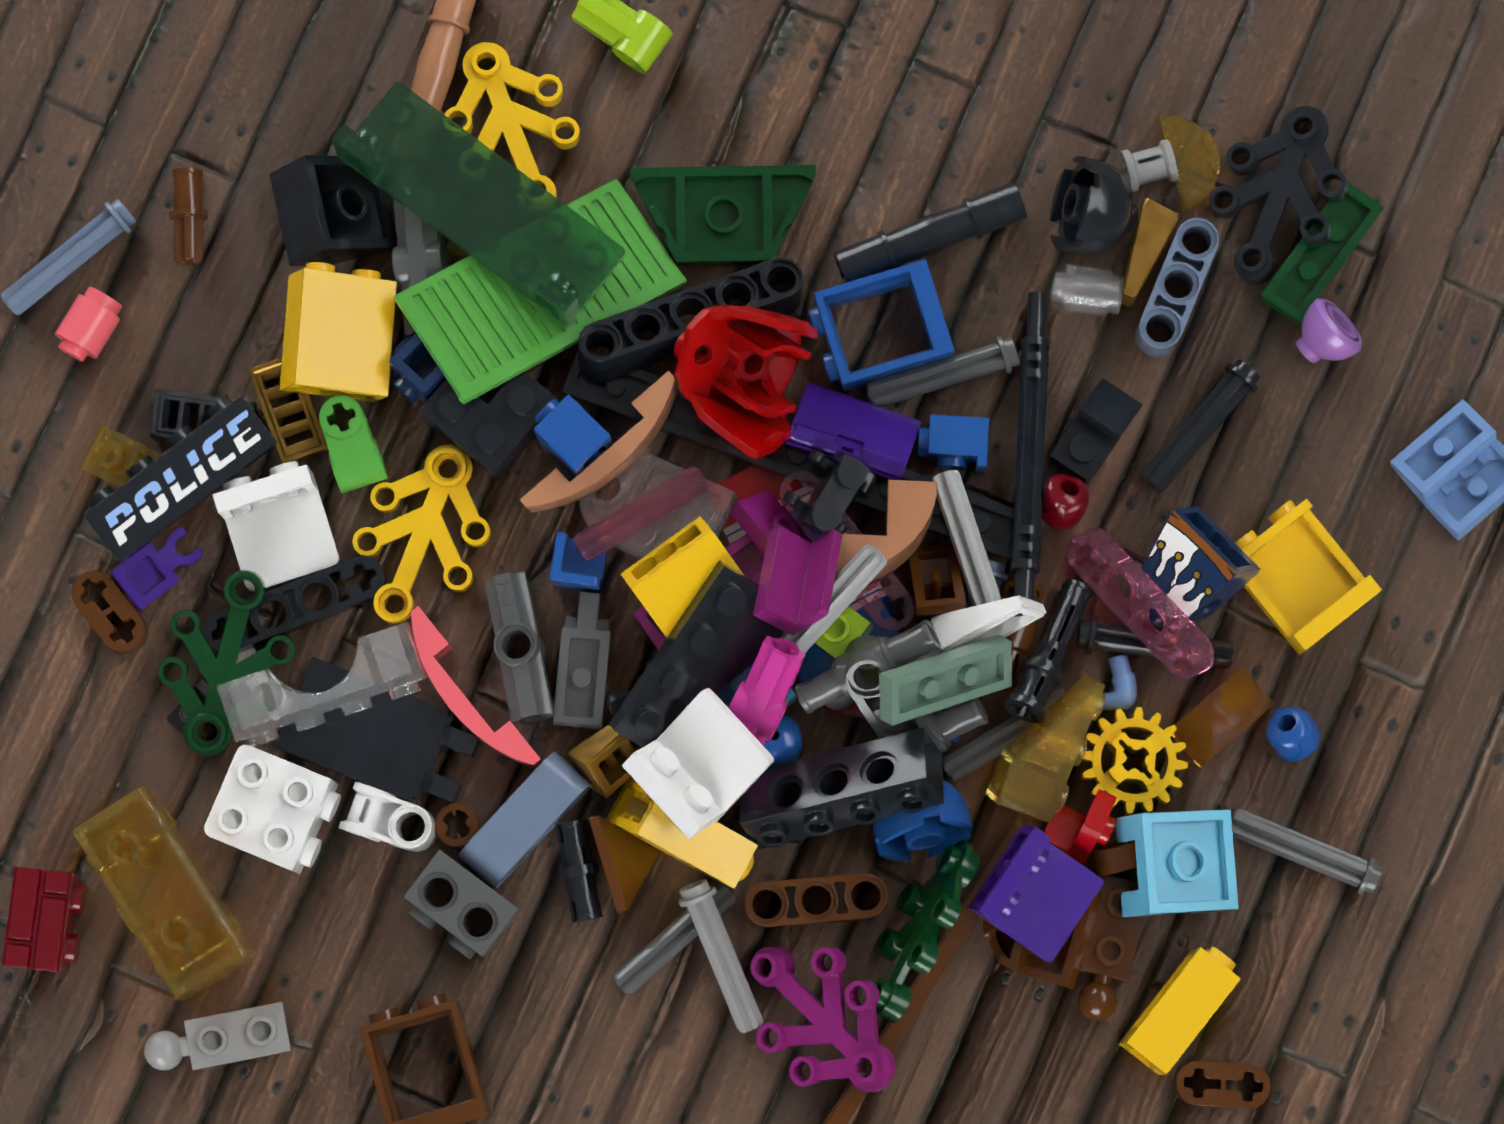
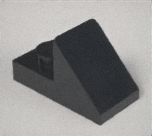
[1048,378,1143,485]

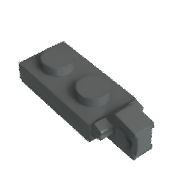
[553,592,612,730]

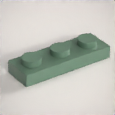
[879,635,1012,726]

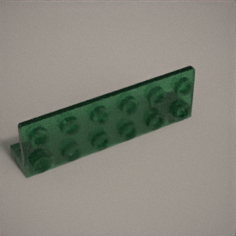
[332,82,625,328]

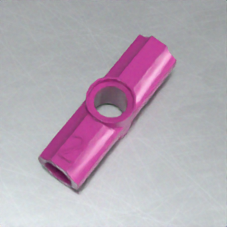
[729,636,806,746]

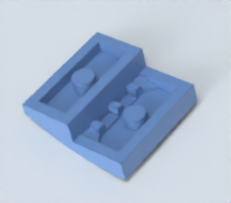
[1390,399,1504,541]

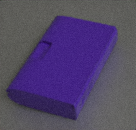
[785,382,922,480]

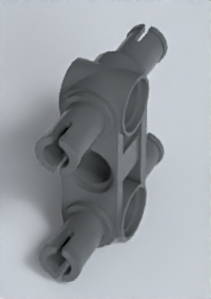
[795,620,989,753]

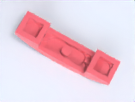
[411,606,543,769]

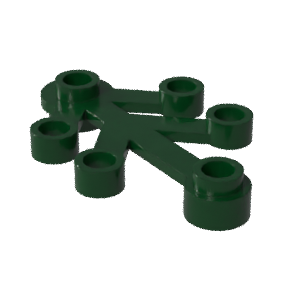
[158,570,297,756]
[874,840,980,1023]

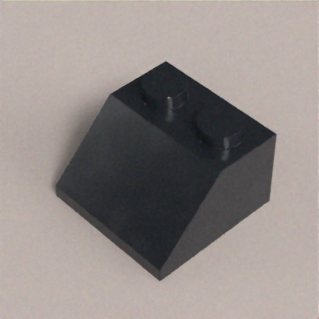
[269,155,398,266]

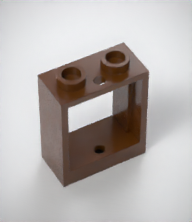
[359,993,491,1124]

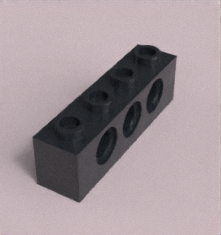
[740,728,944,849]

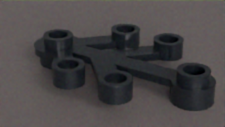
[1209,106,1348,285]

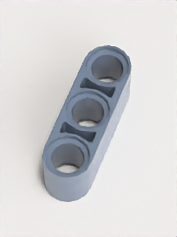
[1135,217,1219,358]
[458,751,591,890]

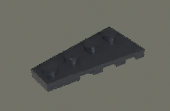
[609,560,784,747]

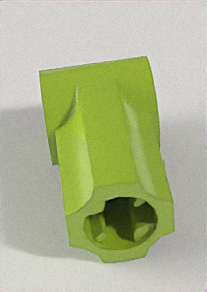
[571,0,674,74]

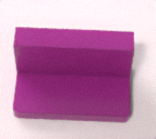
[753,526,842,636]

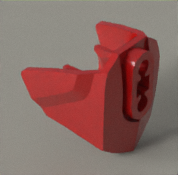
[674,305,818,459]

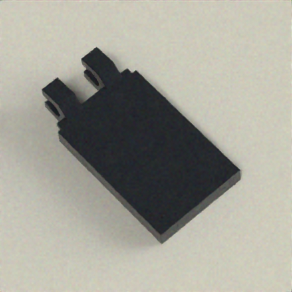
[276,657,481,803]

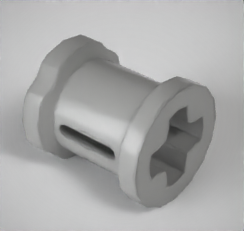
[1120,139,1178,193]

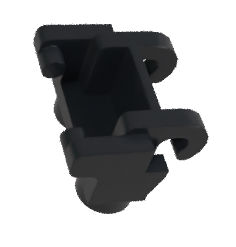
[782,449,877,536]

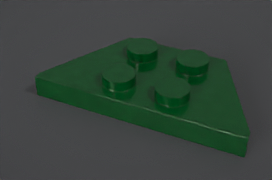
[630,165,816,266]

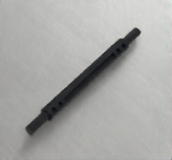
[1010,292,1050,617]

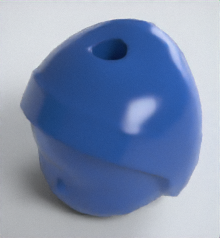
[1266,706,1320,762]
[764,715,803,767]

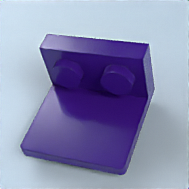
[968,825,1103,962]

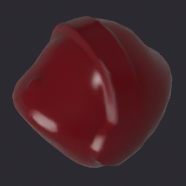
[1041,474,1089,531]

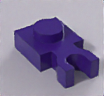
[110,526,203,612]

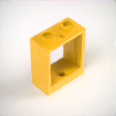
[1118,946,1241,1075]

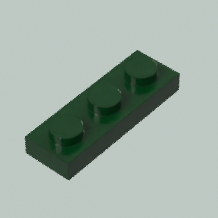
[1259,181,1385,326]

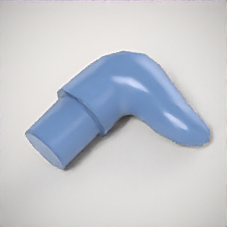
[1085,655,1137,711]

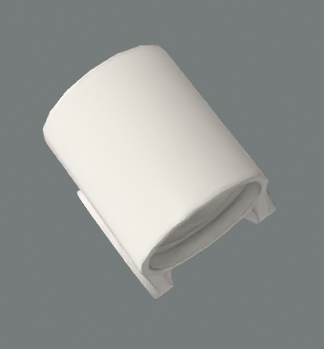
[338,781,438,852]

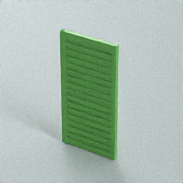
[394,178,687,405]

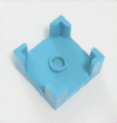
[1115,810,1239,917]

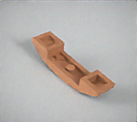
[520,371,679,512]

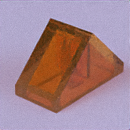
[1172,667,1275,768]

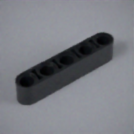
[578,257,804,381]

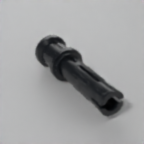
[1003,579,1093,723]

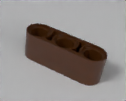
[745,873,888,928]

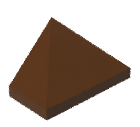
[589,815,661,915]

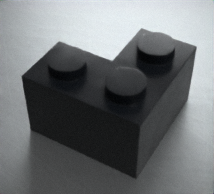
[419,372,557,481]

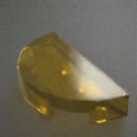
[1158,116,1220,211]

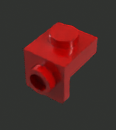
[1044,789,1117,865]

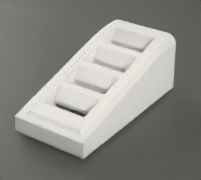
[931,595,1046,651]

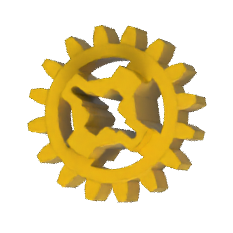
[1079,707,1188,815]

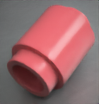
[55,286,122,362]

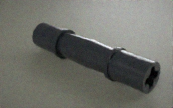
[833,182,1027,283]

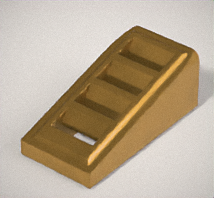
[1120,198,1179,307]
[248,357,328,464]
[568,724,643,798]

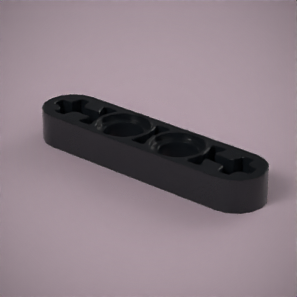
[203,556,387,653]

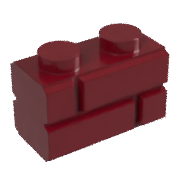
[1,867,87,973]

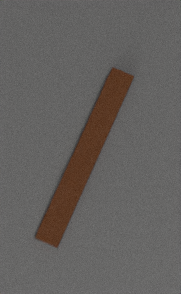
[823,822,1022,1124]

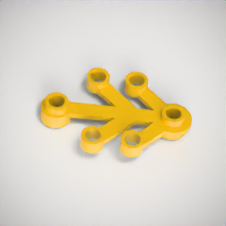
[443,42,580,217]
[352,444,491,624]

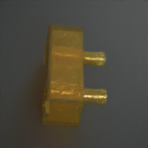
[72,785,257,1001]

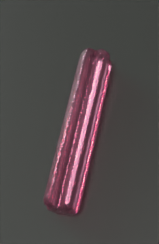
[574,466,709,560]

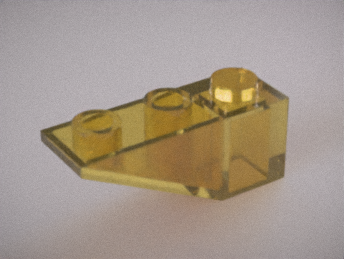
[986,674,1105,823]

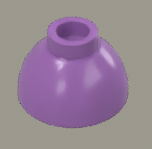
[1296,298,1362,364]

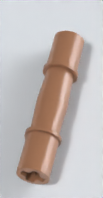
[390,0,476,165]

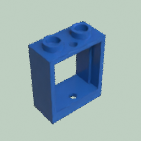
[807,259,955,393]

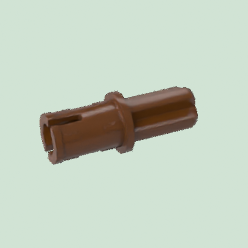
[169,167,208,266]

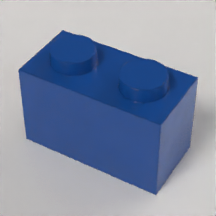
[534,394,613,479]

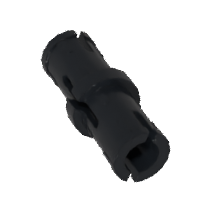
[555,820,603,923]

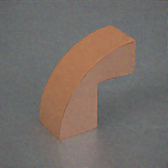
[835,480,938,581]

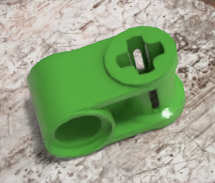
[319,395,388,494]

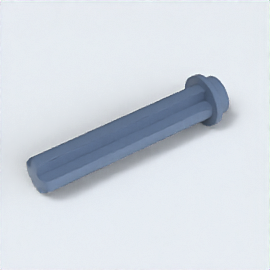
[1,199,136,315]

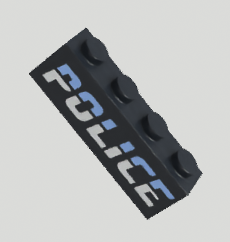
[83,395,277,563]

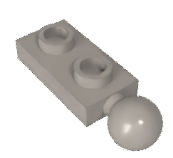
[144,1002,292,1070]

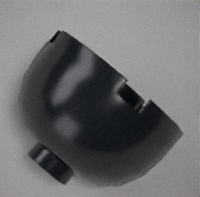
[1050,156,1138,255]

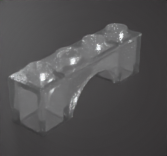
[217,622,428,747]

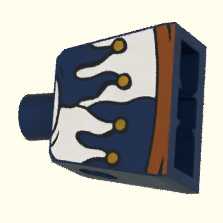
[1140,506,1261,629]

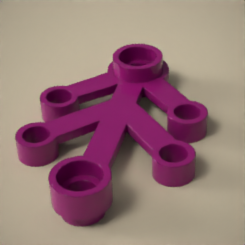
[750,946,896,1092]

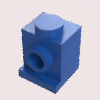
[918,415,989,474]

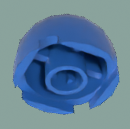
[873,781,973,862]

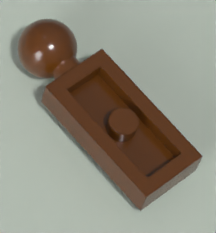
[1078,875,1143,1021]

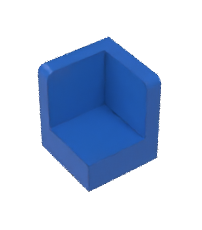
[549,532,608,594]

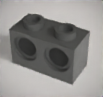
[404,849,521,960]

